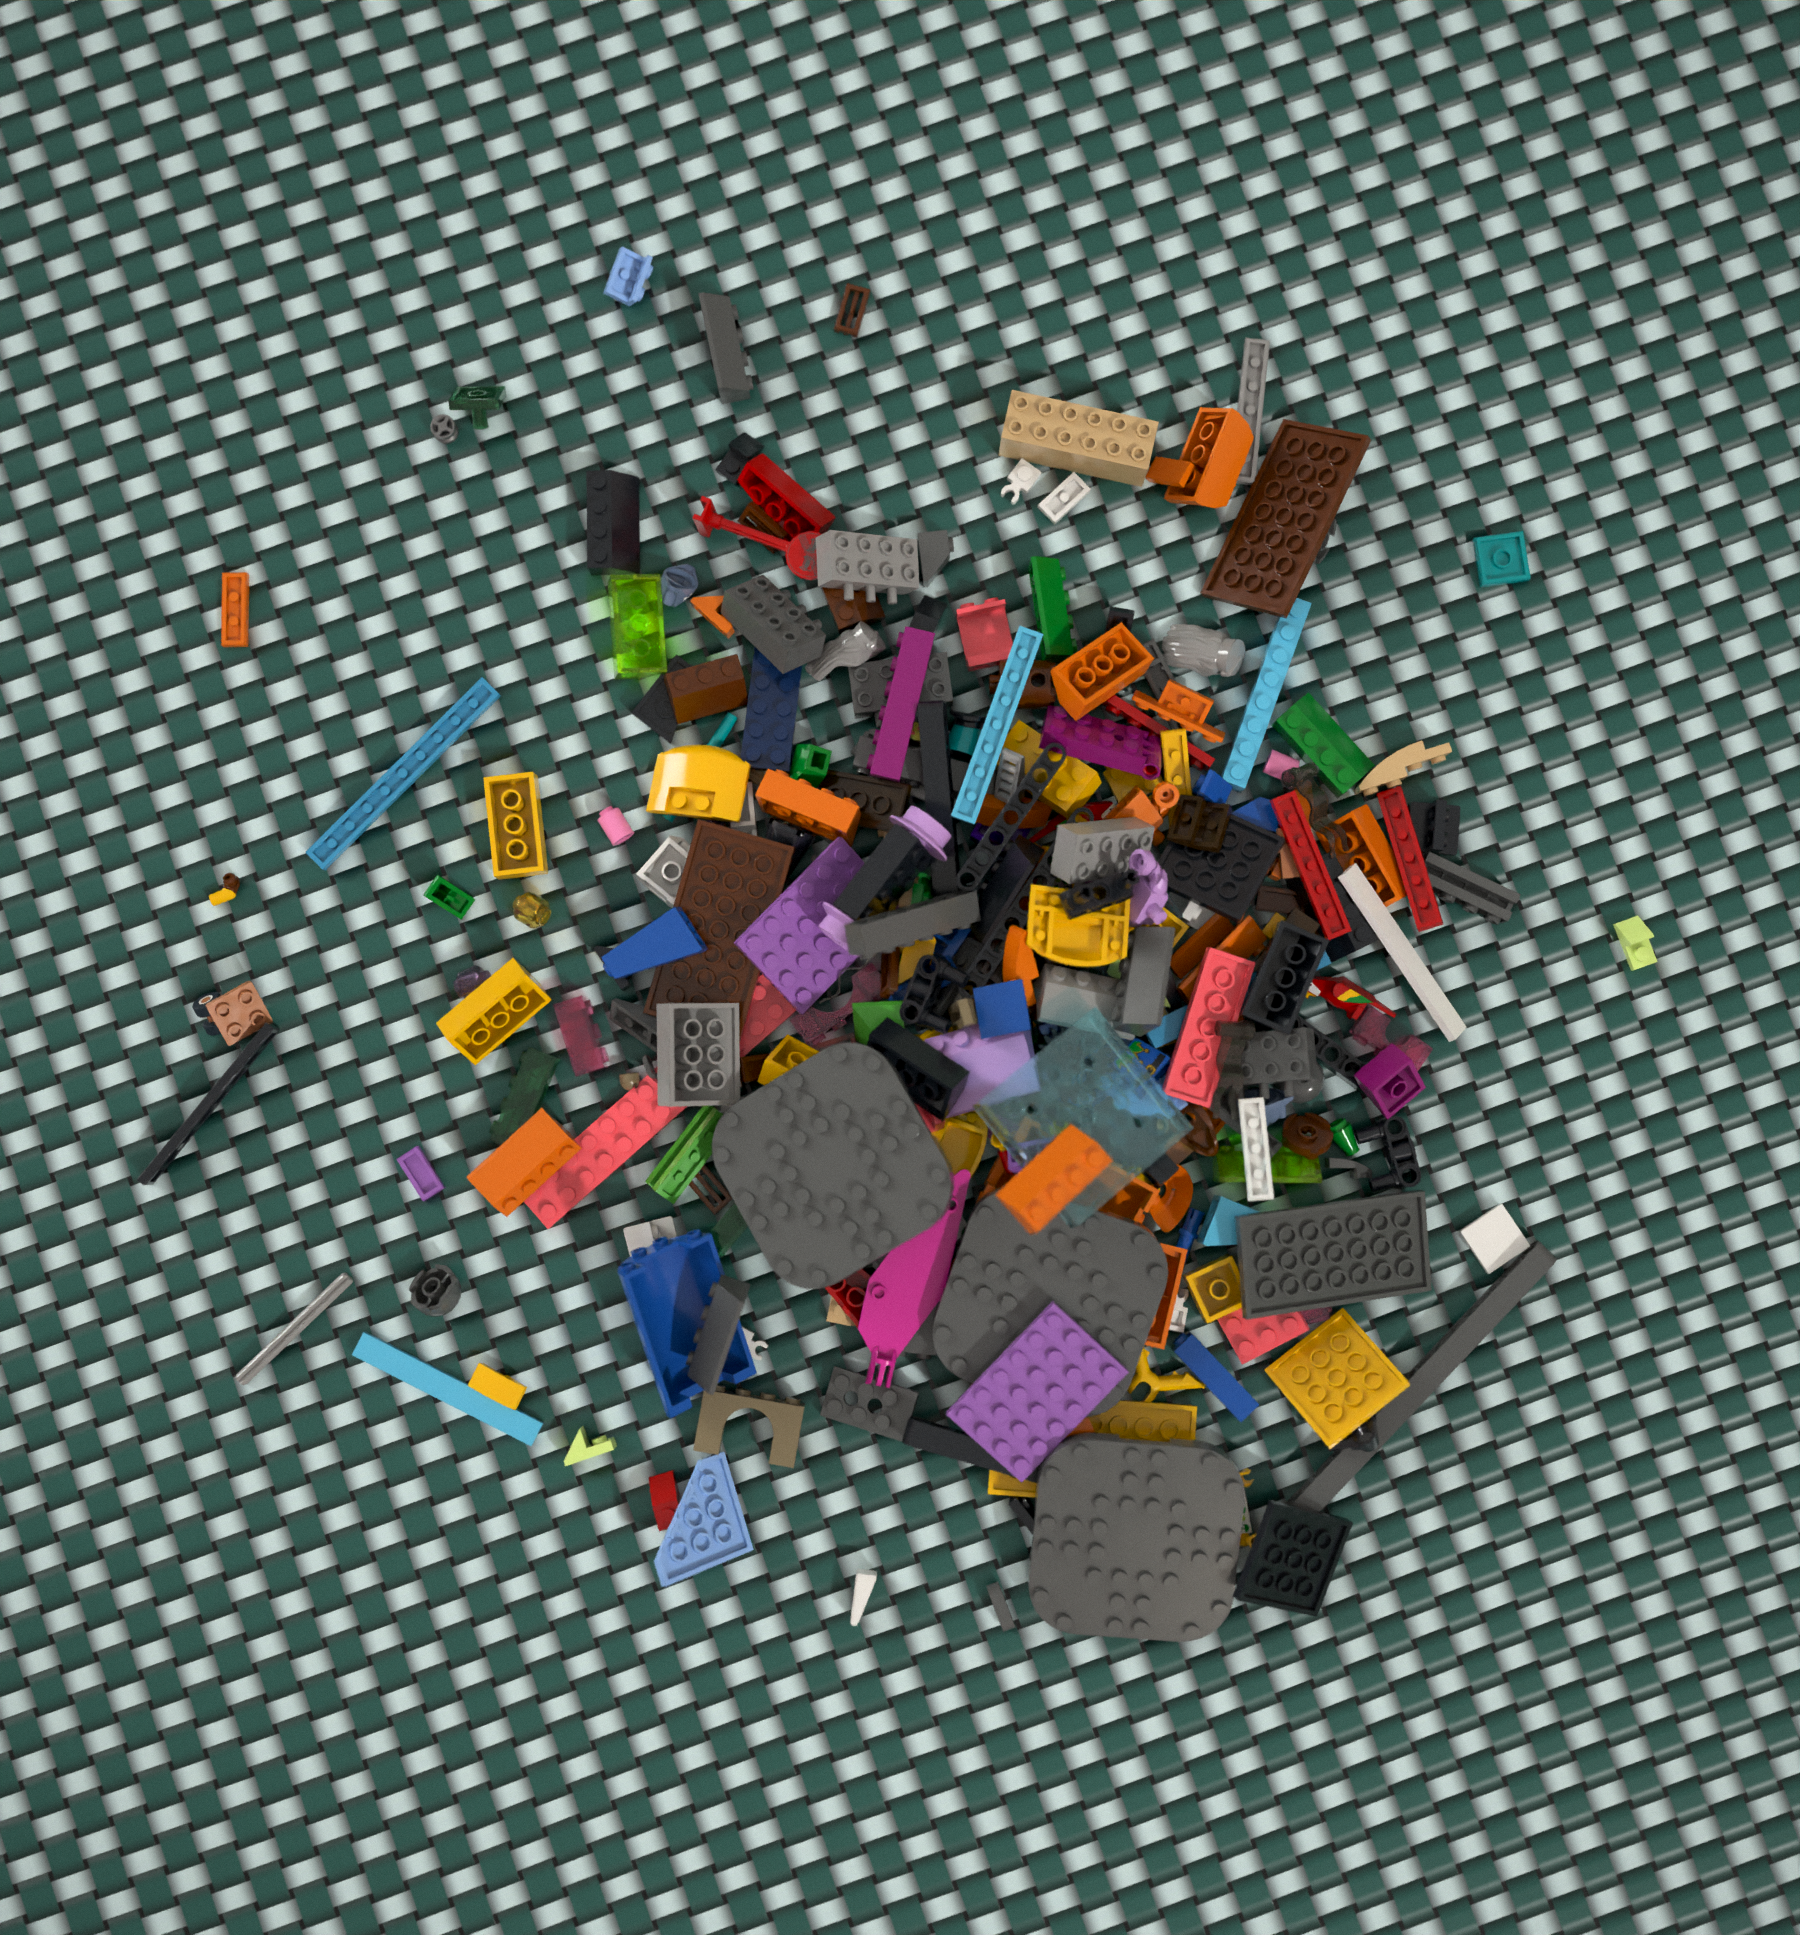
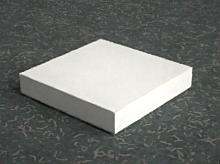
[1459,1204,1530,1274]

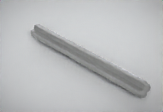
[235,1273,353,1385]

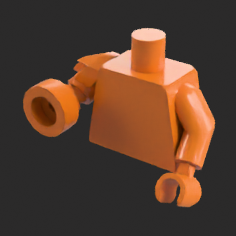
[1103,781,1179,846]

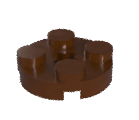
[1281,1113,1333,1160]

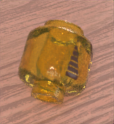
[513,892,551,928]

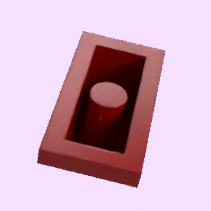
[648,1470,681,1531]

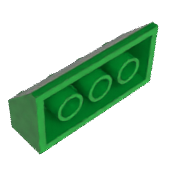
[1028,556,1077,663]
[1271,692,1375,799]

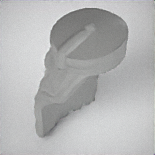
[805,621,886,681]
[1162,624,1245,677]

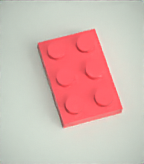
[1217,1308,1310,1365]

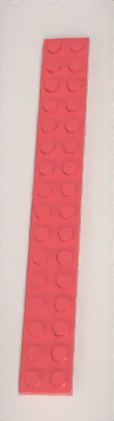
[524,974,797,1229]

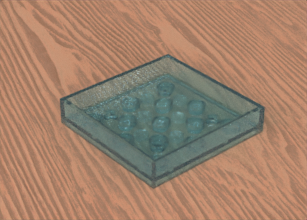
[972,1007,1193,1228]

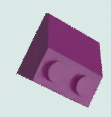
[1354,1043,1426,1120]

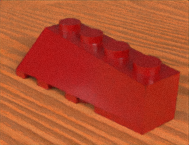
[737,453,836,542]
[825,1268,872,1328]

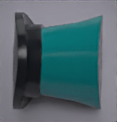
[949,709,986,760]

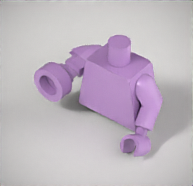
[1129,849,1168,927]

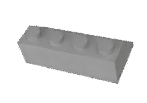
[1034,964,1135,1040]

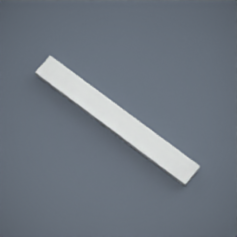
[1338,863,1467,1042]

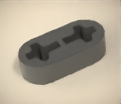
[986,1581,1015,1632]

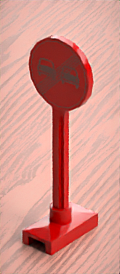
[692,496,821,580]

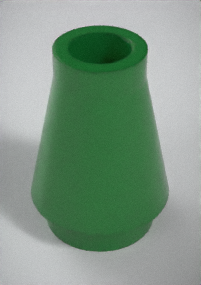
[1330,1118,1360,1157]

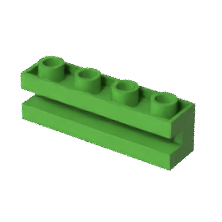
[645,1105,723,1204]

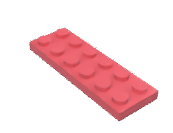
[1161,947,1256,1108]

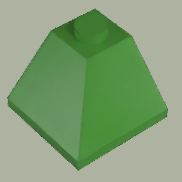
[852,1000,904,1045]

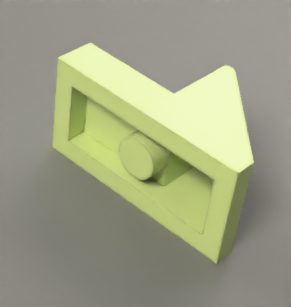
[1613,916,1657,971]
[564,1426,617,1466]

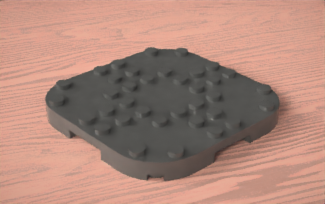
[712,1043,955,1289]
[933,1185,1168,1417]
[1028,1432,1245,1642]

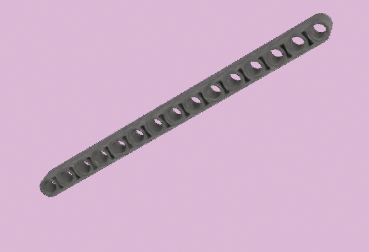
[1285,1240,1557,1512]

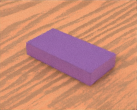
[396,1146,446,1201]

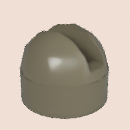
[619,1072,640,1091]

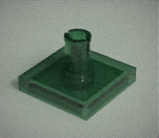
[448,386,506,430]

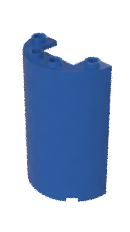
[618,1229,757,1418]

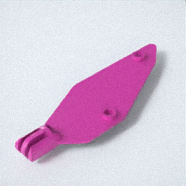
[858,1169,971,1388]

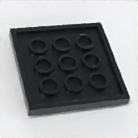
[1158,814,1286,924]
[1233,1500,1353,1617]

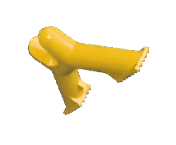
[1127,1346,1205,1403]

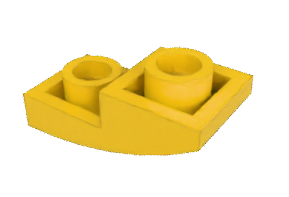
[468,1363,527,1410]

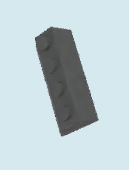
[698,292,754,405]
[1111,927,1175,1037]
[685,1274,750,1395]

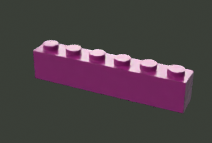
[866,626,935,782]

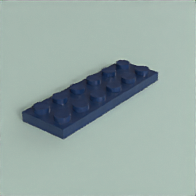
[740,647,803,773]

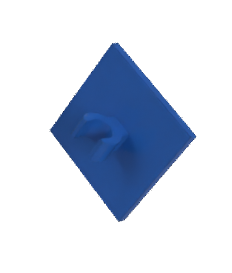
[973,979,1031,1039]

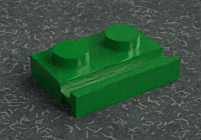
[911,873,933,904]

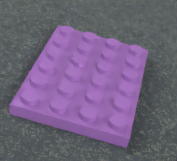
[734,836,899,1015]
[946,1301,1129,1483]

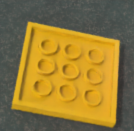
[1264,1308,1410,1449]

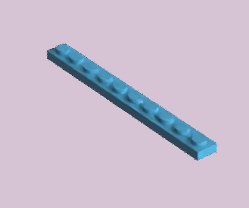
[305,677,501,870]

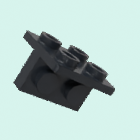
[1409,800,1461,855]

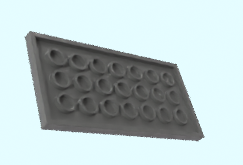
[1235,1190,1432,1319]

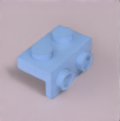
[603,246,653,306]

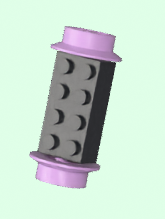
[818,806,951,958]

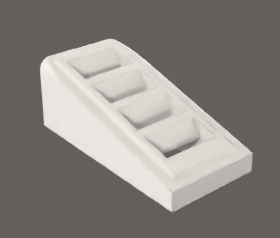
[850,1569,877,1626]

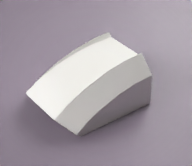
[636,835,691,908]

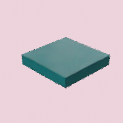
[1472,531,1531,588]

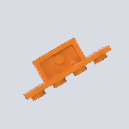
[1132,679,1225,743]

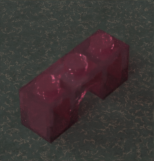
[1349,1006,1433,1071]

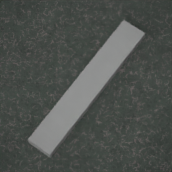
[1236,338,1270,485]

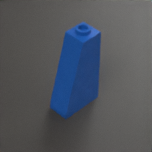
[601,907,708,979]
[1171,1332,1259,1422]

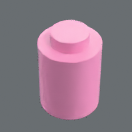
[1262,749,1303,784]
[597,806,634,846]

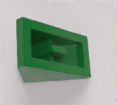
[423,875,476,920]

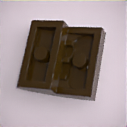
[1167,794,1232,853]

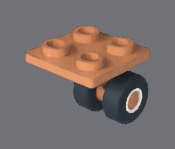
[192,981,273,1046]

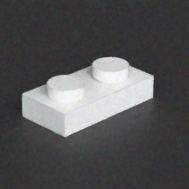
[1038,472,1091,525]

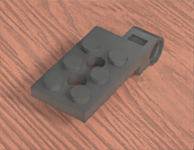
[820,1366,935,1442]

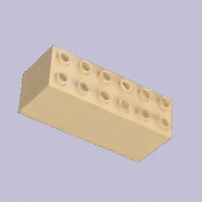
[999,390,1159,487]

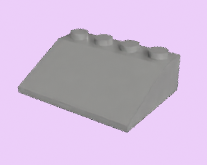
[657,1003,740,1107]

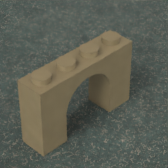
[693,1384,805,1468]

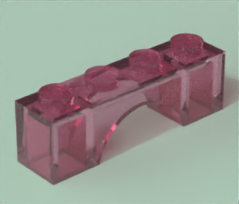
[790,962,883,1046]

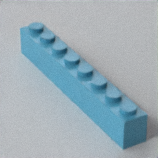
[1221,598,1312,793]

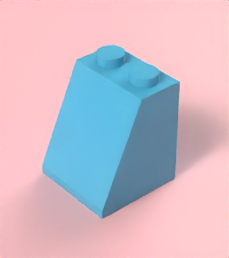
[1196,1195,1259,1246]

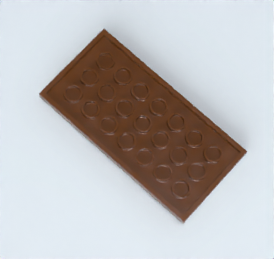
[1200,419,1371,619]
[643,819,796,1041]

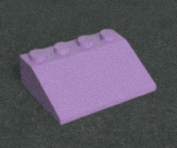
[925,1024,1041,1118]

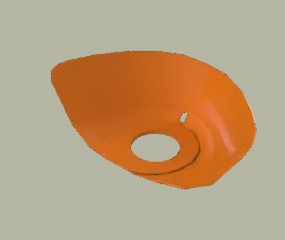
[1150,1165,1193,1233]

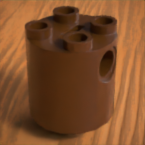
[989,660,1056,709]

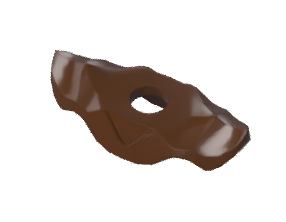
[1165,1101,1218,1156]

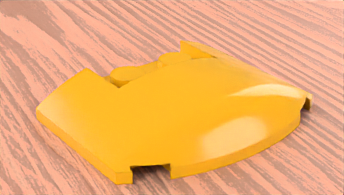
[646,745,751,823]
[1026,884,1130,967]
[931,1108,988,1179]

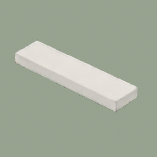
[1238,1097,1274,1202]

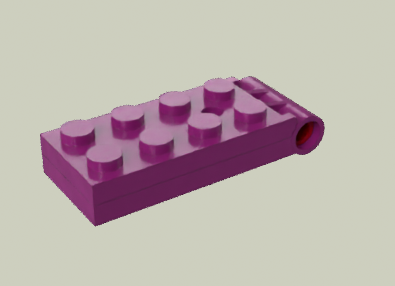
[1039,705,1162,780]

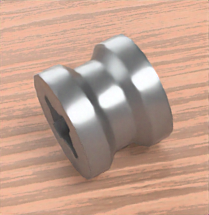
[430,414,459,444]

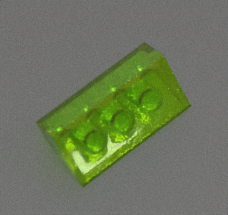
[607,574,668,680]
[1213,1146,1322,1183]

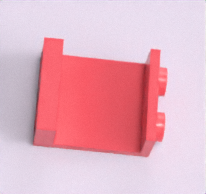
[956,597,1013,672]

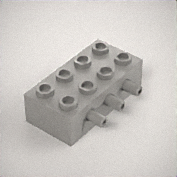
[816,530,919,605]
[1050,817,1155,887]

